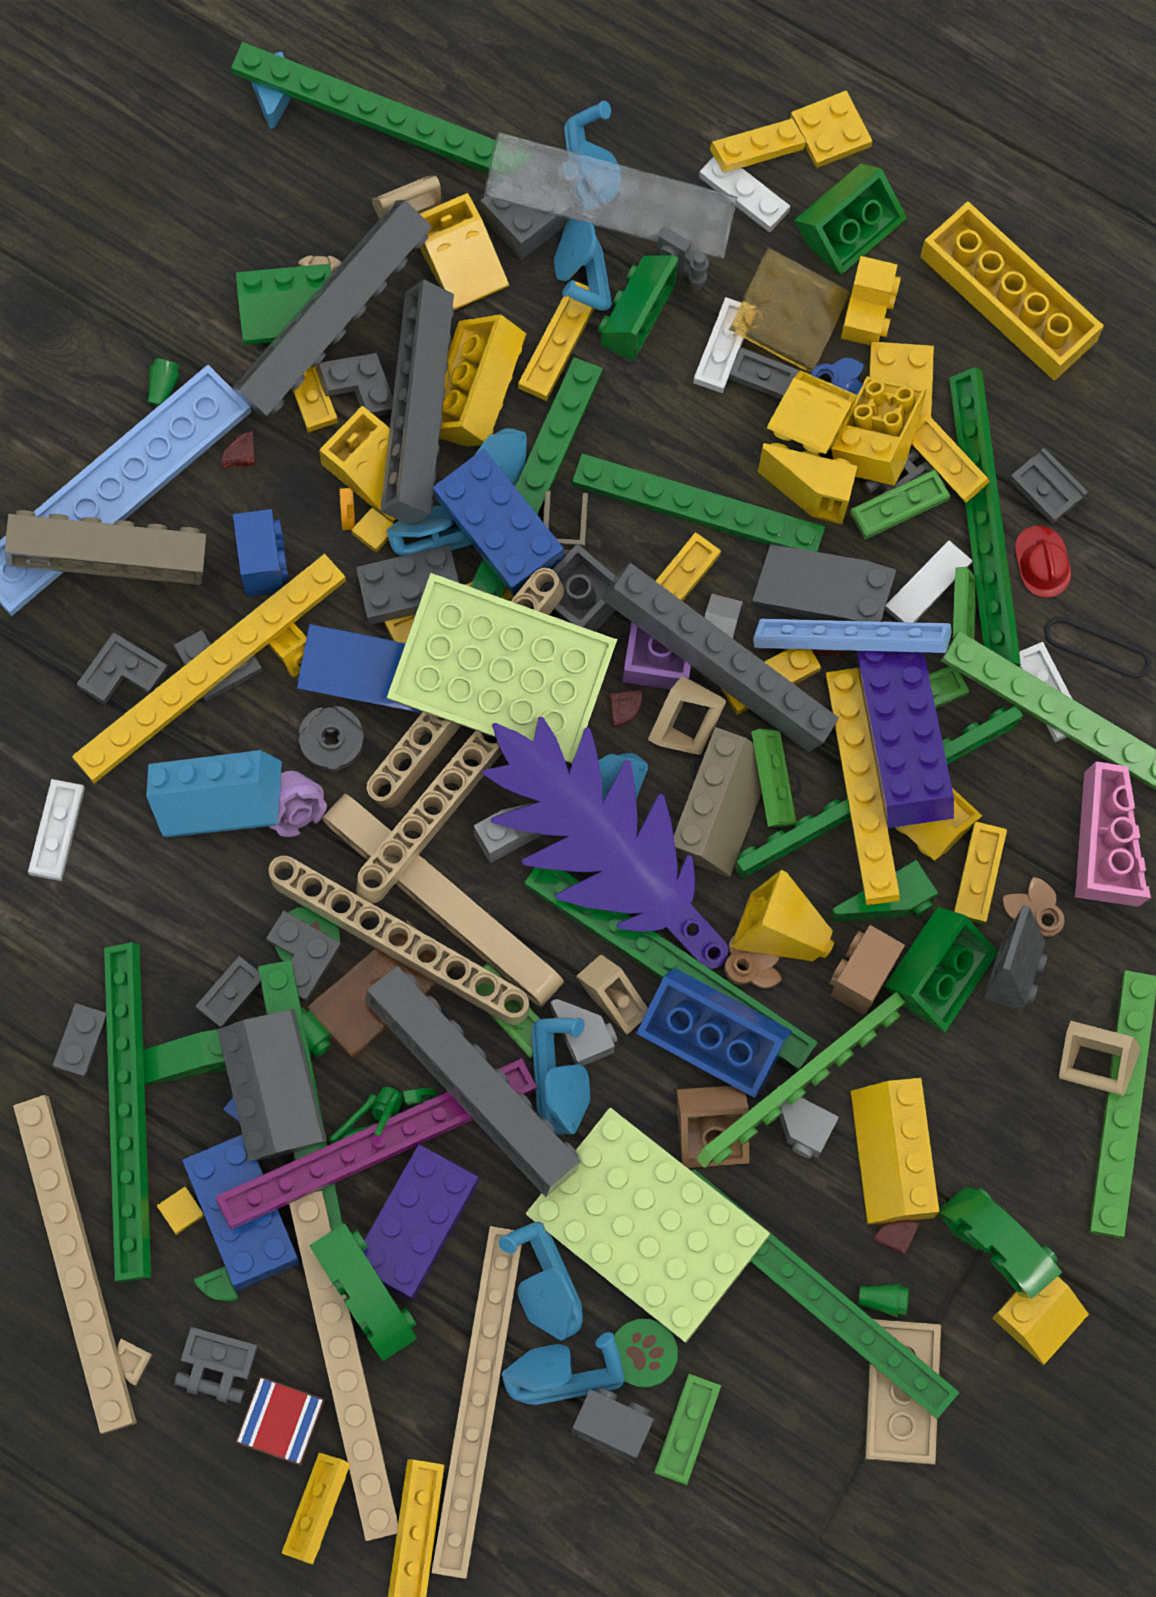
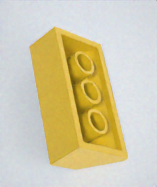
[439,315,526,447]
[850,1078,939,1225]

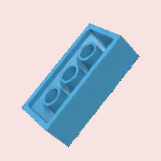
[146,750,282,838]

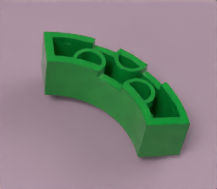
[938,1186,1062,1299]
[309,1223,417,1361]

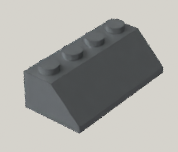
[217,1009,327,1162]

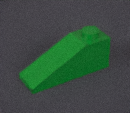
[830,860,938,922]
[143,1029,227,1085]

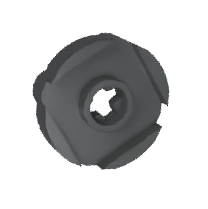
[299,706,364,773]

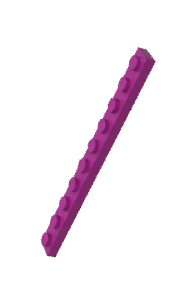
[215,1059,537,1231]

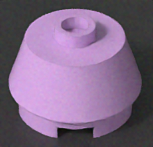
[269,771,327,837]

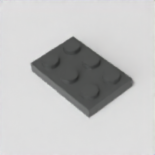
[356,545,459,625]

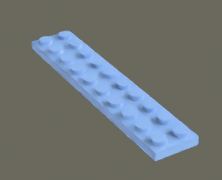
[0,365,251,616]

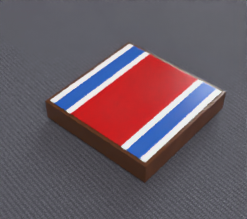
[235,1376,325,1466]

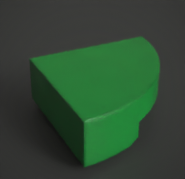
[403,1088,438,1109]
[194,1266,239,1302]

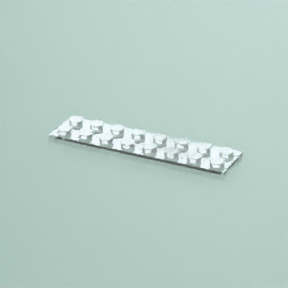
[483,133,738,259]

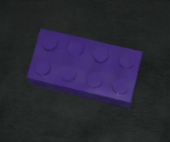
[363,1144,479,1303]

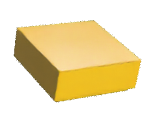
[351,508,393,553]
[157,1187,205,1235]

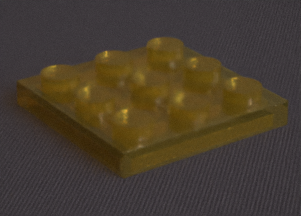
[729,248,850,373]

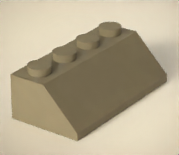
[674,727,762,878]

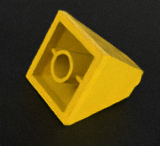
[731,870,834,962]

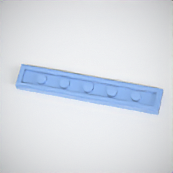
[753,619,952,653]

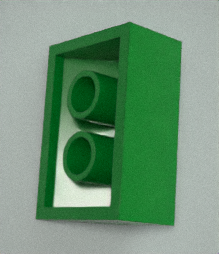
[794,164,907,275]
[598,255,679,361]
[236,264,331,345]
[884,907,998,1032]

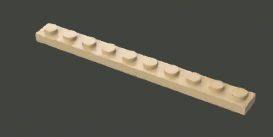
[13,1095,137,1434]
[289,1191,398,1541]
[432,1226,522,1579]

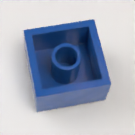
[233,509,289,597]

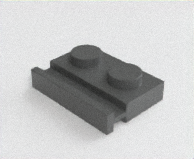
[1009,448,1088,524]

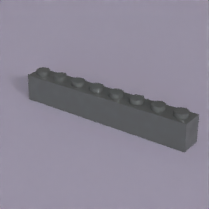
[232,200,432,416]
[380,279,454,525]
[601,563,839,752]
[365,966,580,1197]

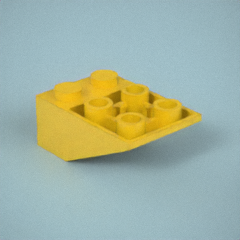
[419,193,509,311]
[767,370,857,454]
[831,376,926,486]
[319,406,396,523]
[758,443,857,524]

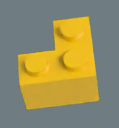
[841,256,901,345]

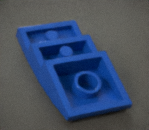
[297,624,423,713]

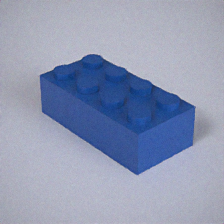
[433,449,564,596]
[636,967,792,1098]
[182,1134,300,1291]

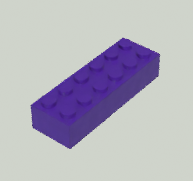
[857,651,954,828]

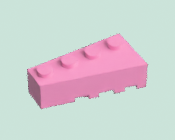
[1075,762,1151,907]

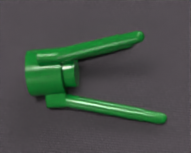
[329,1087,405,1143]

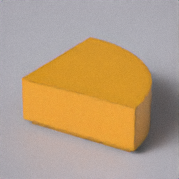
[340,488,355,530]

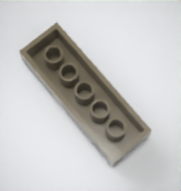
[5,510,206,585]

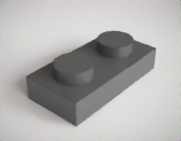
[728,348,799,400]
[195,956,261,1028]
[53,1003,107,1078]

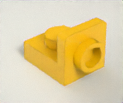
[268,623,307,677]

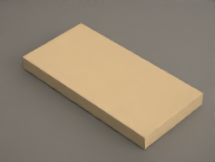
[865,1319,941,1465]

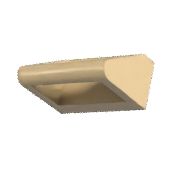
[372,176,441,219]
[648,676,726,755]
[1059,1021,1141,1096]

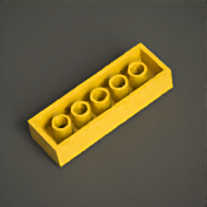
[920,202,1104,381]

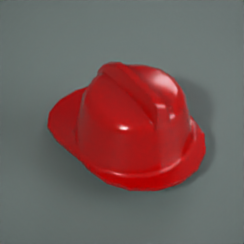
[1015,526,1071,598]

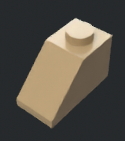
[577,955,648,1035]

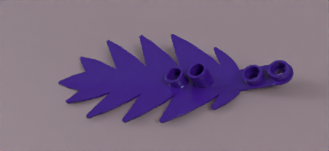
[483,717,728,969]

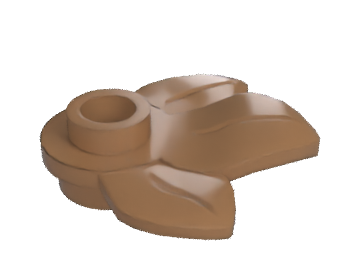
[1002,877,1064,937]
[724,935,782,989]

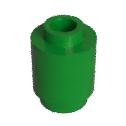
[301,1007,332,1058]

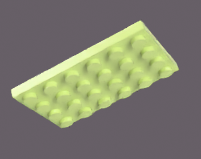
[387,573,617,764]
[526,1108,771,1343]

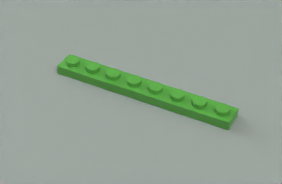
[940,631,1156,790]
[1088,970,1156,1239]
[696,992,905,1168]

